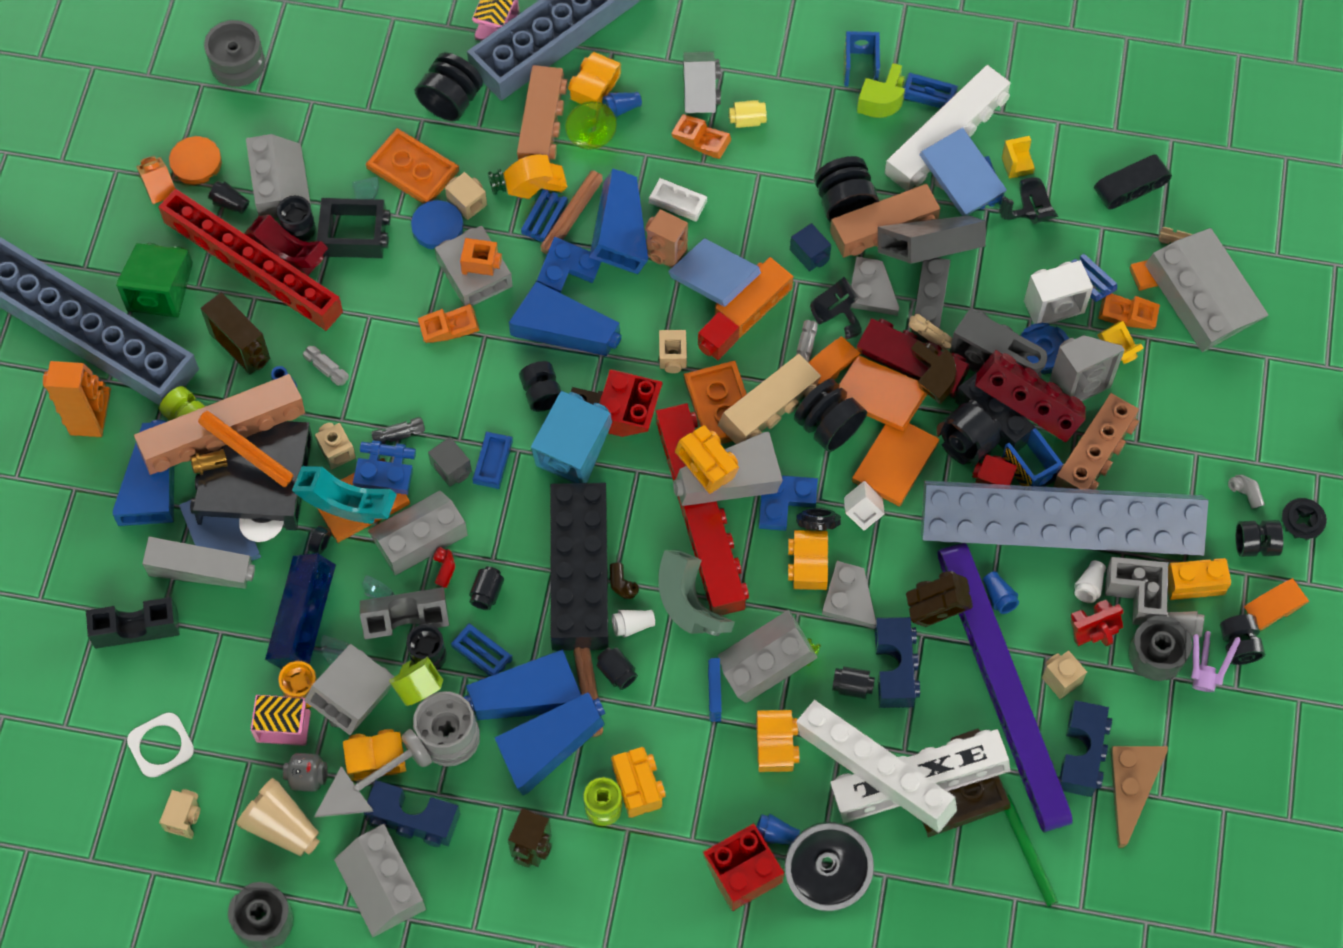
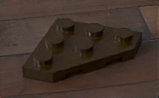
[922,728,1011,837]

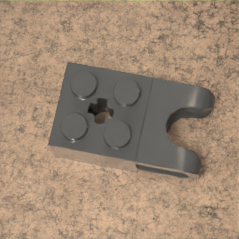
[949,308,1047,378]

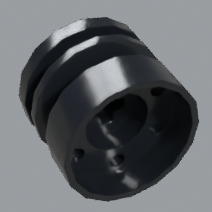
[414,52,483,122]
[814,156,879,222]
[794,378,867,452]

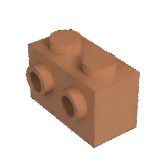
[645,209,688,268]

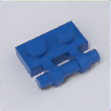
[353,440,416,495]

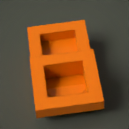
[671,114,731,159]
[1098,293,1160,329]
[418,304,480,343]
[808,336,861,386]
[1244,578,1309,631]

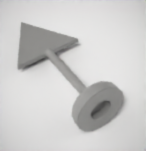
[315,729,432,817]

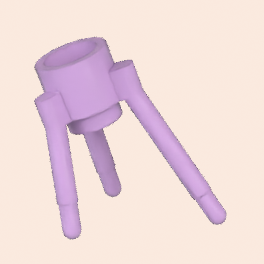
[1191,631,1240,692]

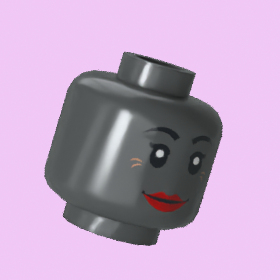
[283,753,328,792]

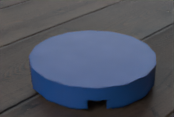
[411,200,464,249]
[1021,322,1069,374]

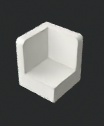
[844,481,885,530]

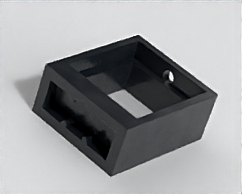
[317,198,391,258]

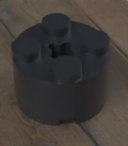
[936,400,1002,466]

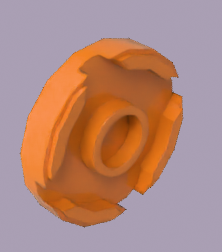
[169,136,222,185]

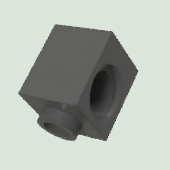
[428,437,472,487]

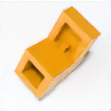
[503,155,567,199]

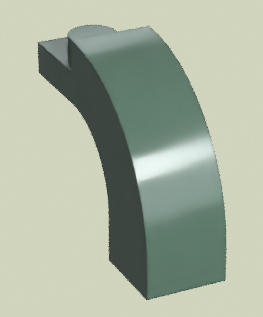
[658,550,735,636]

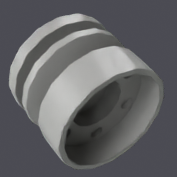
[414,691,480,766]

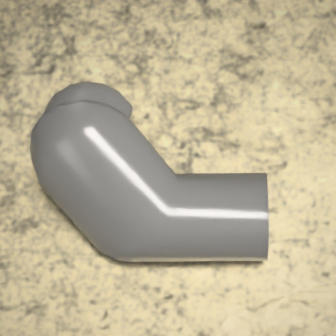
[1228,475,1265,509]

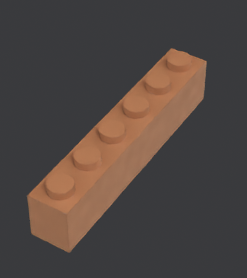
[134,374,305,475]

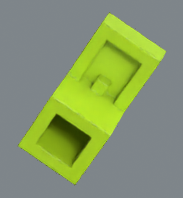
[857,63,905,118]
[389,657,443,706]

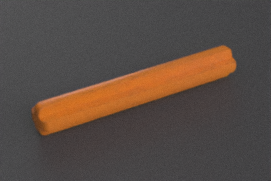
[198,411,293,487]

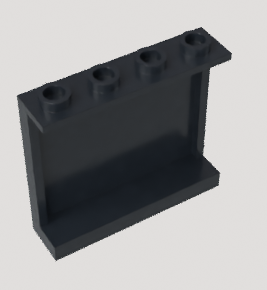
[190,421,312,531]

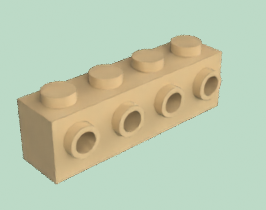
[718,354,821,444]

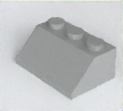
[246,134,311,218]
[1049,335,1124,401]
[368,491,468,576]
[717,610,818,703]
[334,824,426,937]

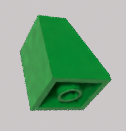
[116,243,193,318]

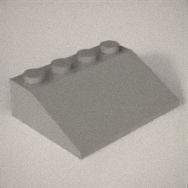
[1145,228,1268,353]

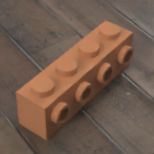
[517,65,568,163]
[830,184,941,258]
[1053,393,1139,490]

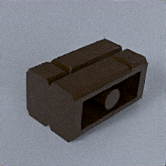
[906,571,973,627]

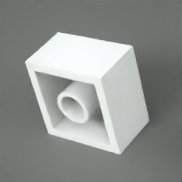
[1024,260,1093,324]

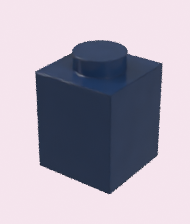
[790,223,831,272]

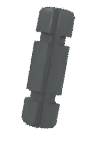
[371,417,425,444]

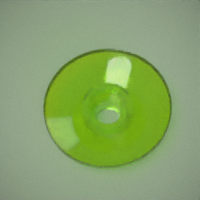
[565,102,617,150]

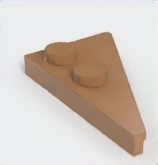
[1110,746,1168,848]

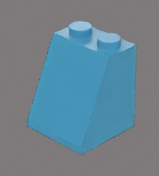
[531,391,612,483]

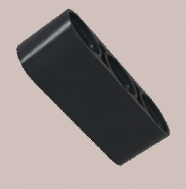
[1094,154,1172,210]

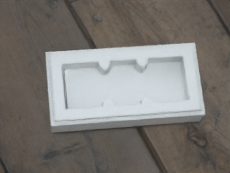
[649,178,707,222]

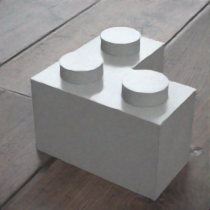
[1105,557,1168,625]

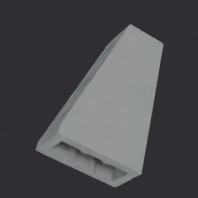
[673,432,783,506]
[142,537,255,589]

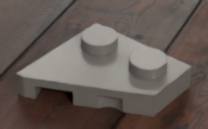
[851,257,899,316]
[822,561,876,629]

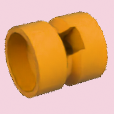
[278,661,317,709]

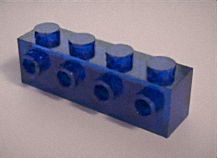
[265,553,336,669]

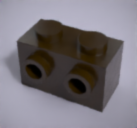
[508,808,552,867]

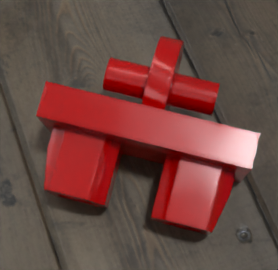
[1071,600,1123,647]

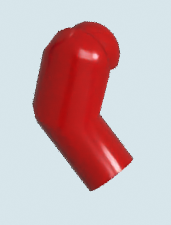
[433,547,456,588]

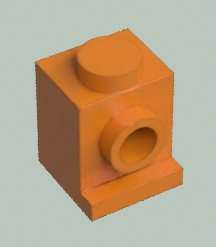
[460,238,502,276]

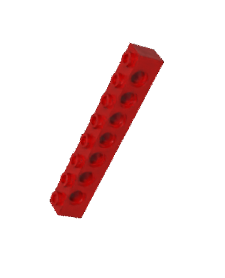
[159,188,343,331]

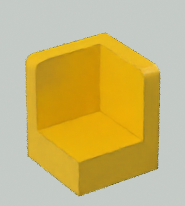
[1002,136,1035,179]

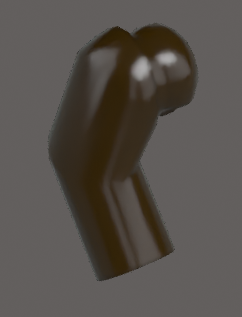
[610,562,639,599]

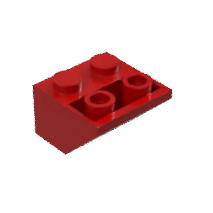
[599,369,663,437]
[703,823,784,911]

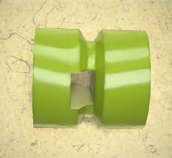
[159,386,206,421]
[583,777,622,826]

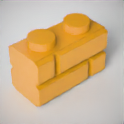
[675,425,739,494]
[1168,558,1231,600]
[611,747,666,818]

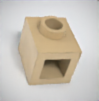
[445,172,487,220]
[1042,650,1087,699]

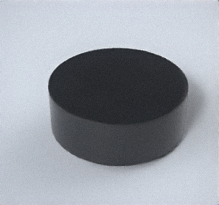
[308,526,331,555]

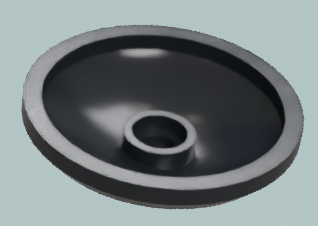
[785,822,874,911]

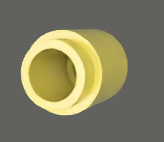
[729,100,767,128]

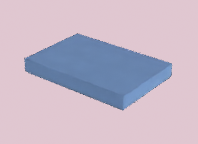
[919,127,1007,216]
[668,238,761,307]
[179,500,261,561]

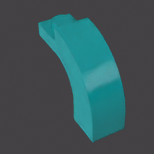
[292,466,397,524]

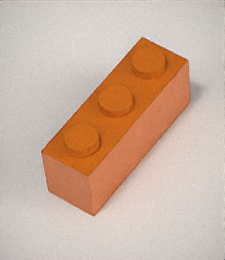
[715,257,794,339]

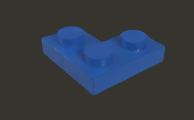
[536,237,601,293]
[759,476,818,531]

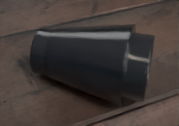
[208,181,250,214]

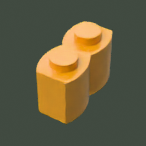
[568,52,621,111]
[788,530,828,590]
[756,710,799,772]
[343,729,406,781]

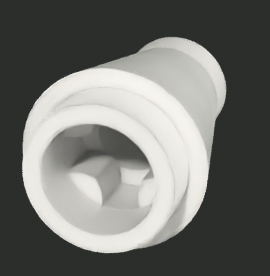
[1074,561,1106,603]
[612,610,655,638]

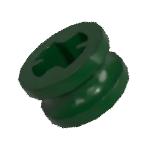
[488,169,507,195]

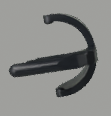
[999,177,1059,224]
[810,277,862,339]

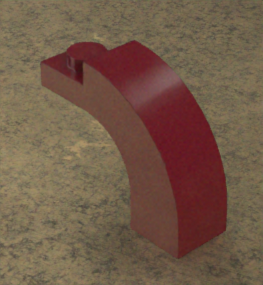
[244,214,328,276]

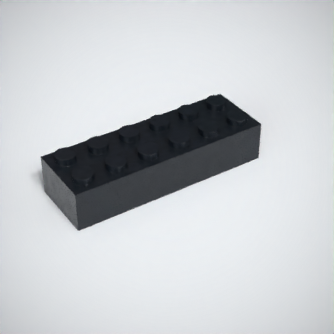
[551,483,609,651]

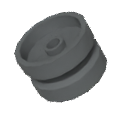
[204,20,265,87]

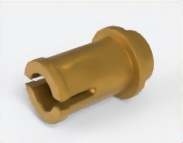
[190,449,227,475]

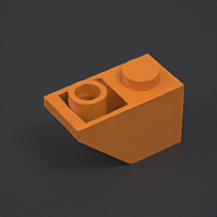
[136,156,175,204]

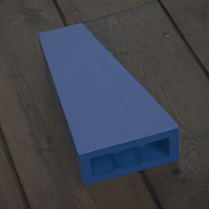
[589,169,648,274]
[509,281,622,356]
[113,420,174,526]
[463,650,581,720]
[495,692,606,795]

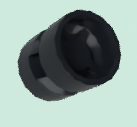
[277,195,316,242]
[519,361,561,412]
[1235,520,1283,557]
[1220,614,1266,665]
[406,624,447,670]

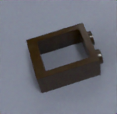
[200,292,271,375]

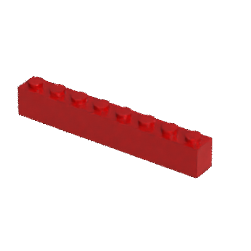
[656,403,749,616]

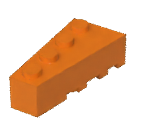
[43,361,111,437]

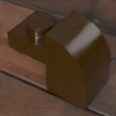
[911,341,957,405]

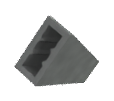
[878,216,986,264]

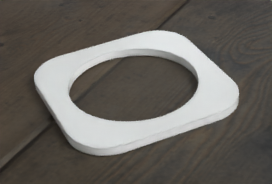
[127,713,194,778]

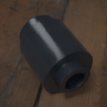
[469,566,504,610]
[596,647,638,690]
[832,666,875,699]

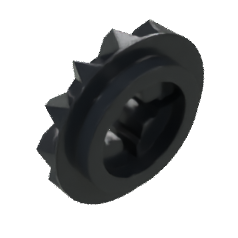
[1281,498,1327,541]
[796,508,841,531]

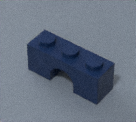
[874,617,920,708]
[1059,700,1112,797]
[363,780,460,847]

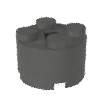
[1129,615,1192,681]
[228,882,293,948]

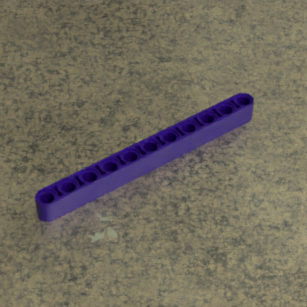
[937,543,1073,832]

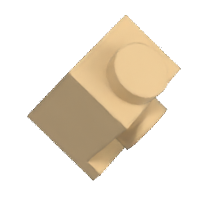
[659,330,687,373]
[315,423,356,470]
[159,789,200,839]

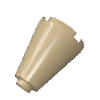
[236,778,320,856]

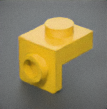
[1097,321,1144,364]

